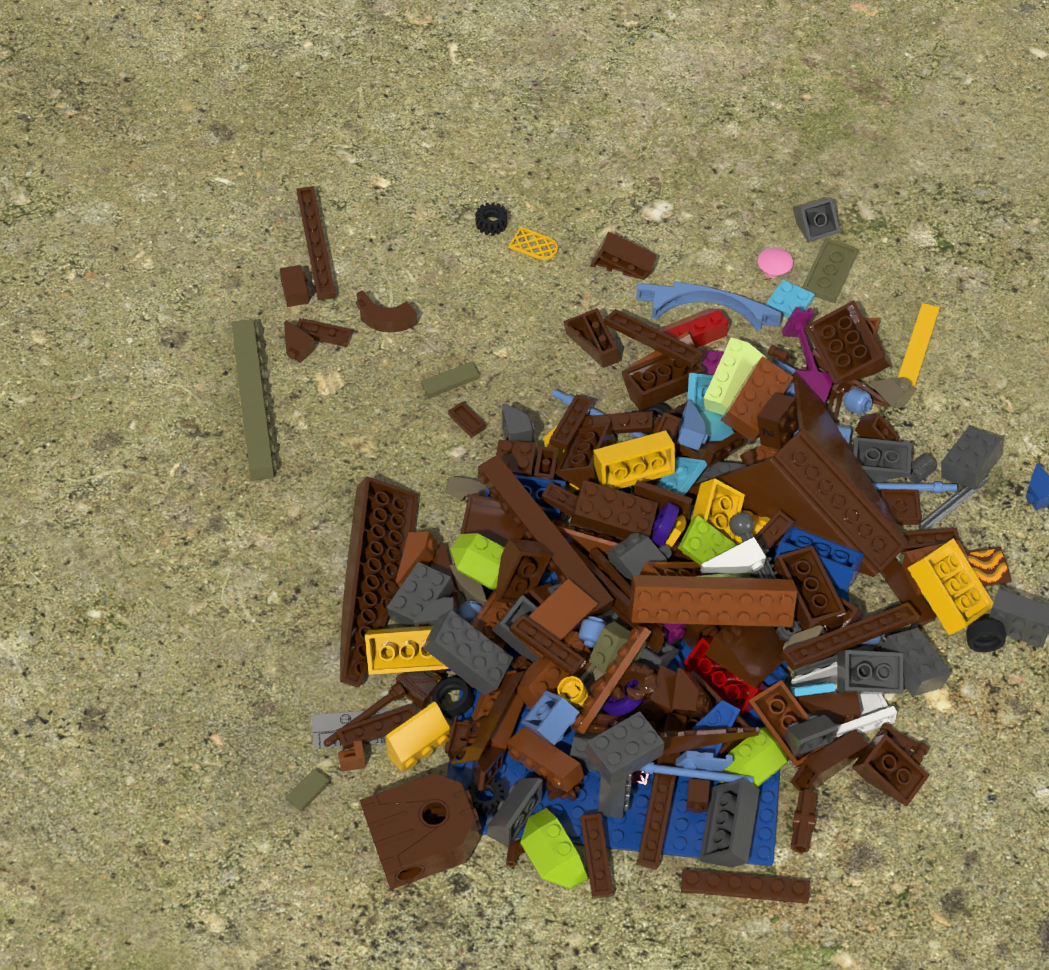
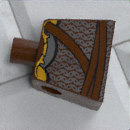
[396,669,445,710]

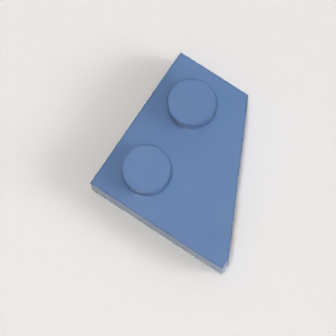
[676,750,733,773]

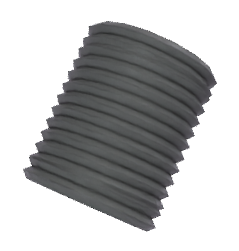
[907,454,936,483]

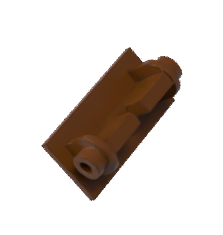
[445,716,472,762]

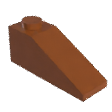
[396,531,437,587]

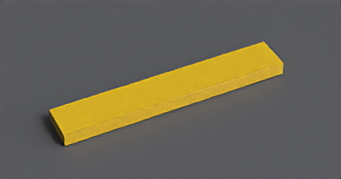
[898,303,940,388]

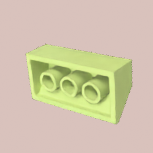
[703,338,767,415]

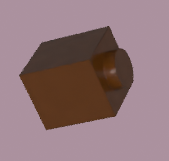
[686,778,710,813]

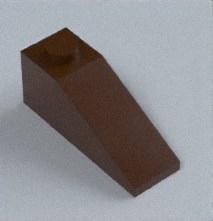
[796,692,861,724]
[471,745,504,791]

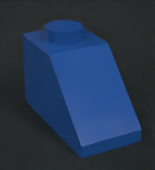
[1026,463,1049,510]

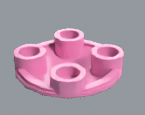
[758,248,793,278]

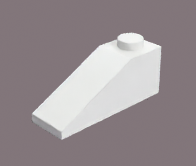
[700,537,766,574]

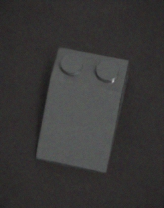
[852,437,912,483]
[837,650,903,694]

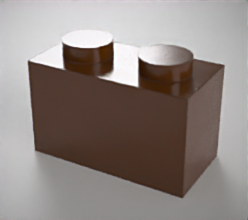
[279,265,311,307]

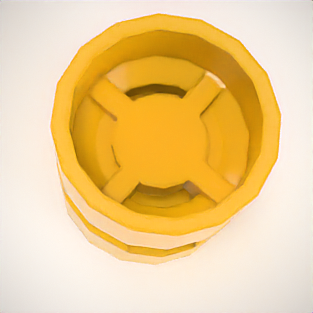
[557,676,590,711]

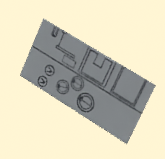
[312,709,391,749]

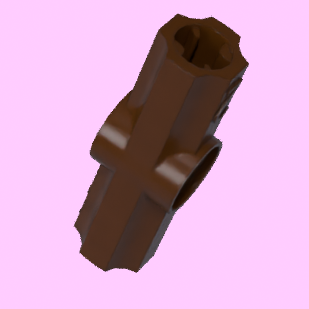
[791,789,817,854]

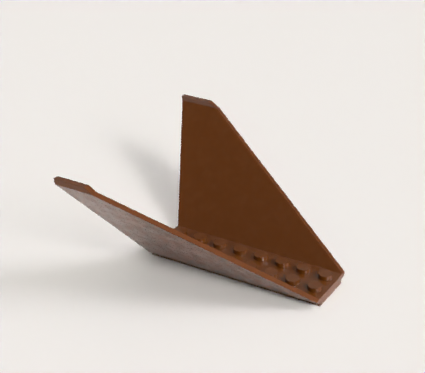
[685,373,908,577]

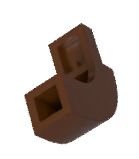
[356,290,417,332]

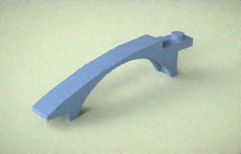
[636,281,781,331]

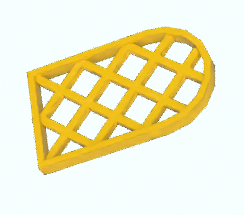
[508,227,558,260]

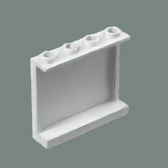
[791,662,897,745]

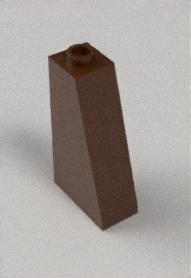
[790,730,869,791]

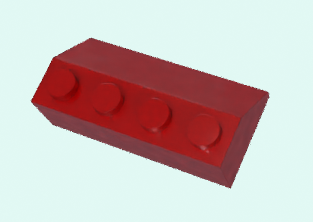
[657,308,729,348]
[683,637,768,717]

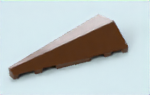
[800,348,889,408]
[658,727,759,755]

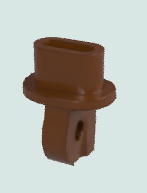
[510,656,532,675]

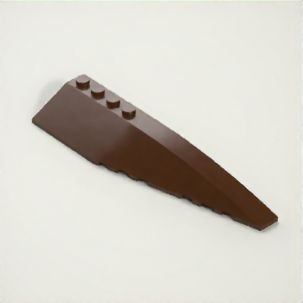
[340,476,418,688]

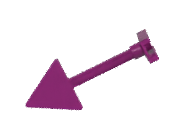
[782,307,833,404]

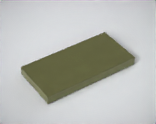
[802,238,859,303]

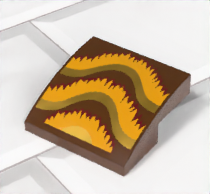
[966,547,1012,587]

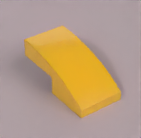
[665,514,686,548]

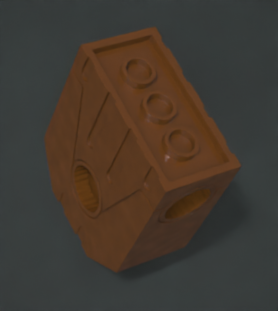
[359,773,481,890]

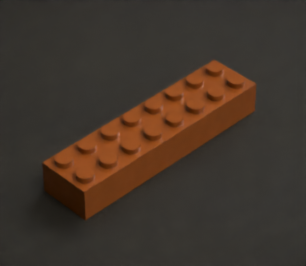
[629,575,797,627]

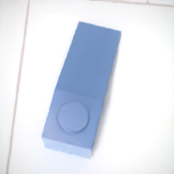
[677,400,708,450]

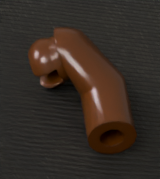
[506,839,525,867]

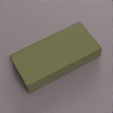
[286,769,330,812]

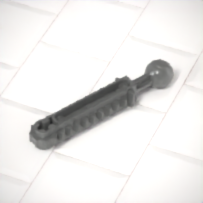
[729,512,801,641]

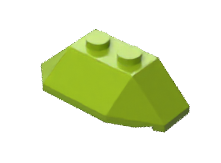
[450,533,504,589]
[719,727,787,787]
[520,808,588,890]

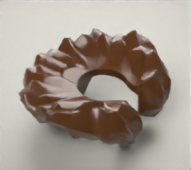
[610,663,657,700]

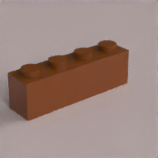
[507,727,584,792]

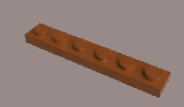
[570,626,651,734]

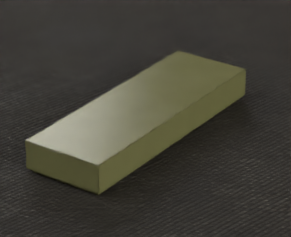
[421,362,479,398]

